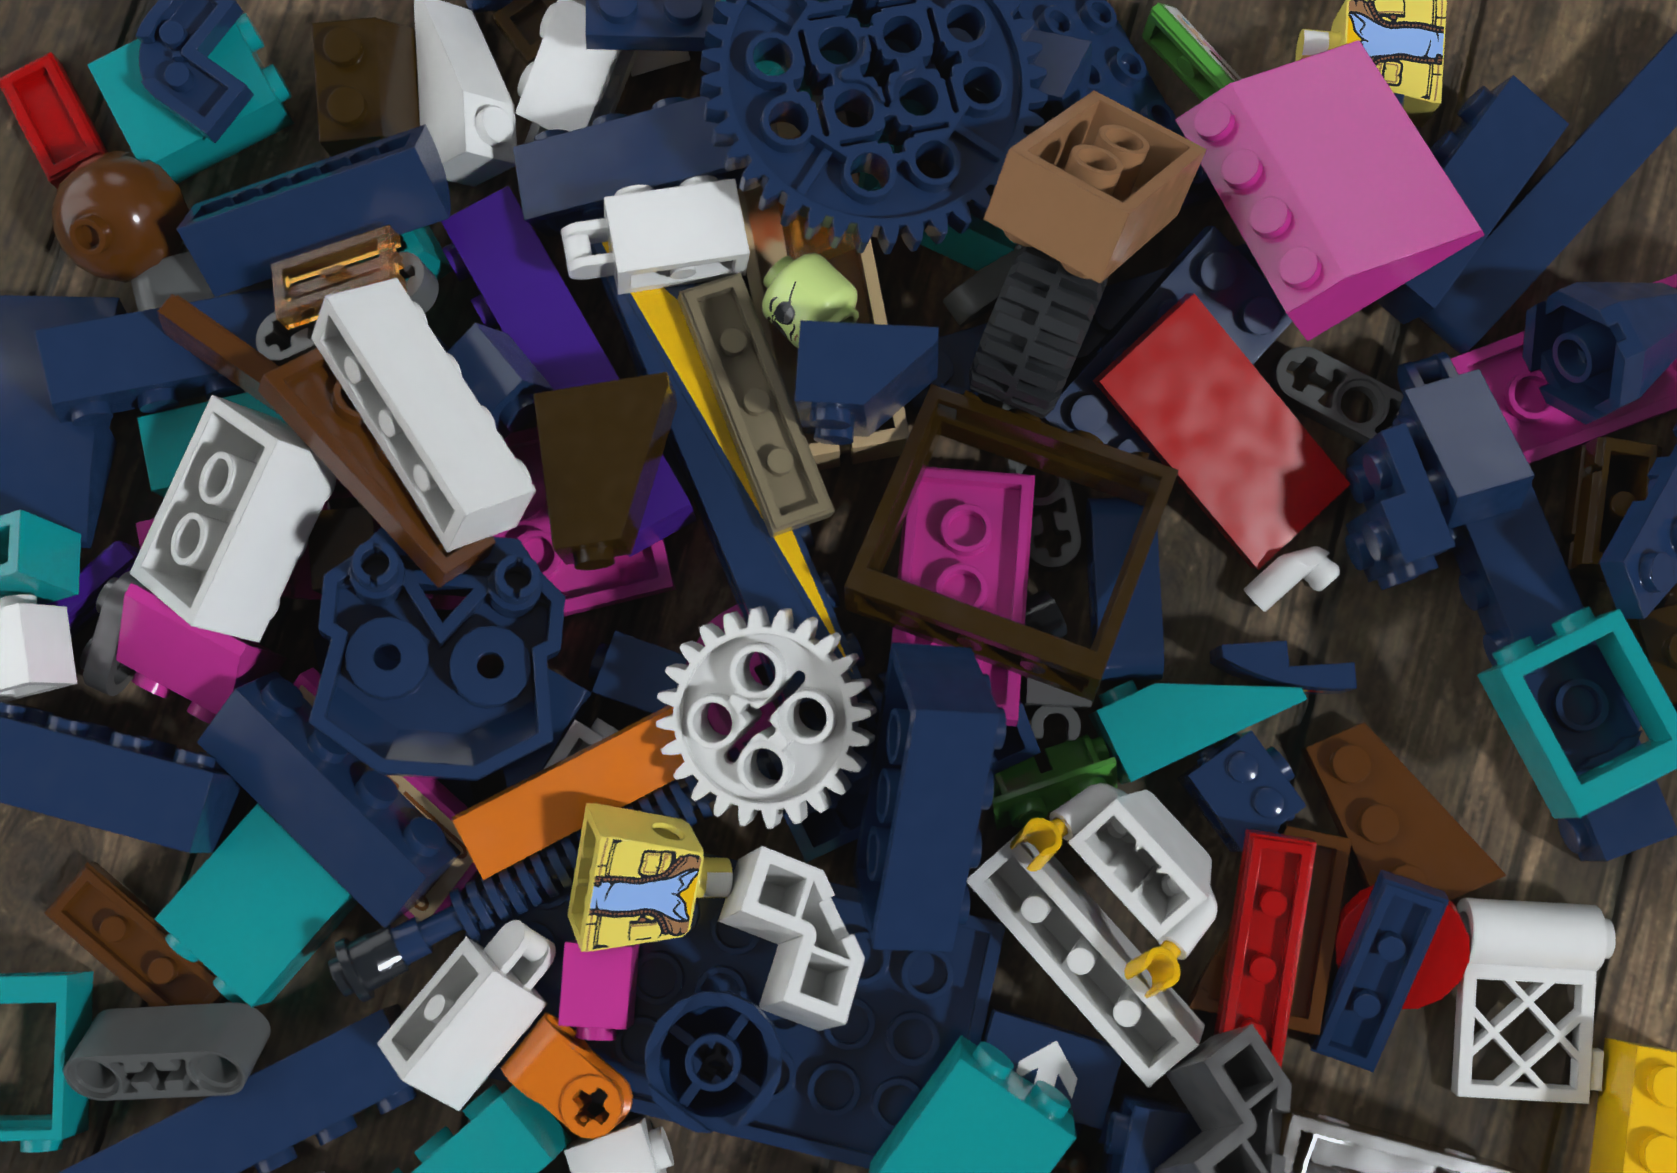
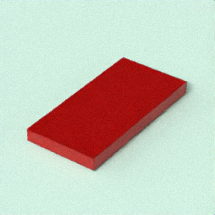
[1093,293,1350,570]

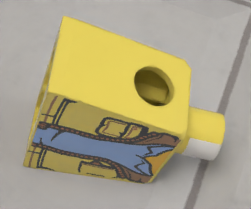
[1295,0,1447,127]
[567,803,733,952]

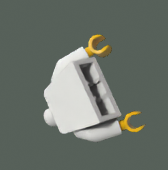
[1010,783,1218,998]

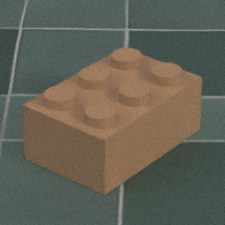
[984,90,1207,284]

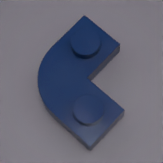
[136,0,254,144]

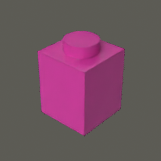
[558,939,640,1041]

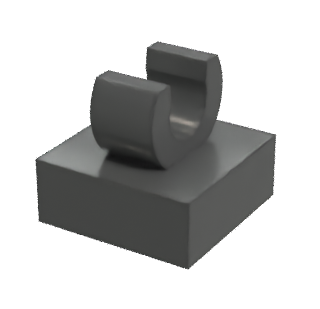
[1021,677,1092,741]

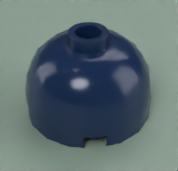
[645,991,782,1133]

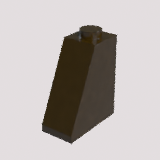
[533,372,677,570]

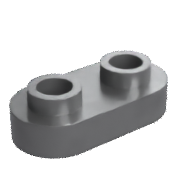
[79,571,146,696]

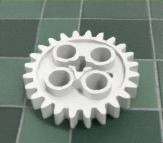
[656,606,877,829]

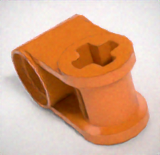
[501,1013,633,1139]

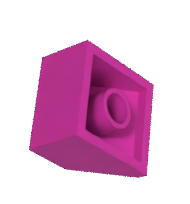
[116,583,287,724]

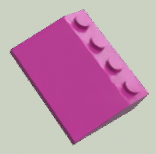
[1175,40,1484,341]

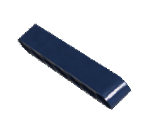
[1418,32,1677,355]

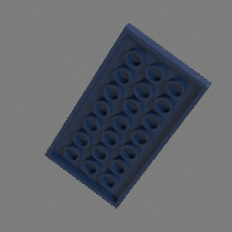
[464,832,1006,1169]

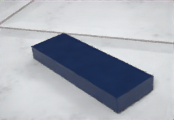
[1308,869,1449,1072]

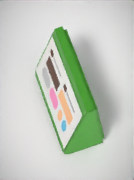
[1142,3,1242,102]

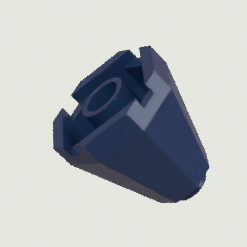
[1522,282,1677,425]

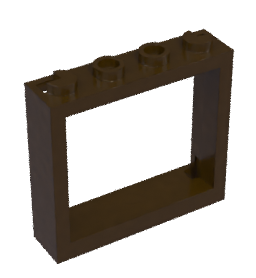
[844,384,1179,701]

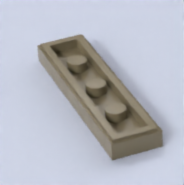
[678,272,835,538]

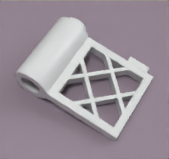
[1451,898,1616,1104]

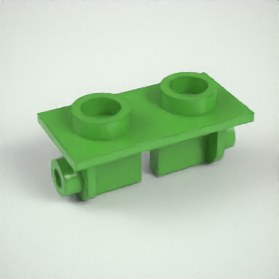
[992,734,1117,830]

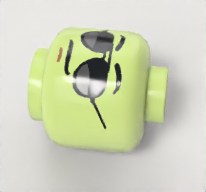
[762,253,859,347]

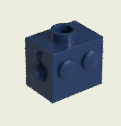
[1177,730,1306,852]

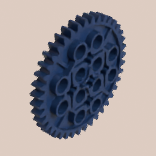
[700,0,1048,254]

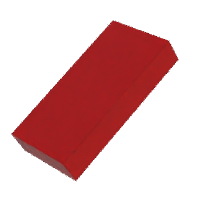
[0,52,108,189]

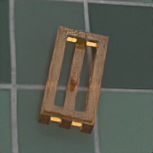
[271,225,407,330]

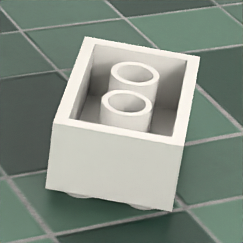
[130,395,337,642]

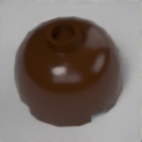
[52,150,189,283]

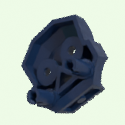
[309,527,565,781]

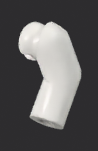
[1244,546,1340,612]

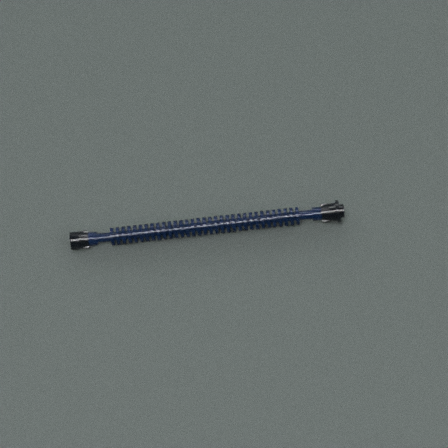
[328,590,1067,1002]

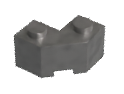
[1154,1024,1292,1173]

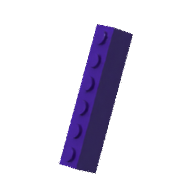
[441,186,697,557]

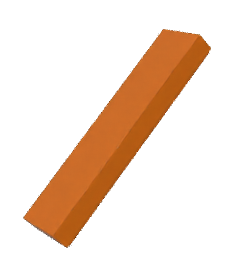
[451,705,685,880]

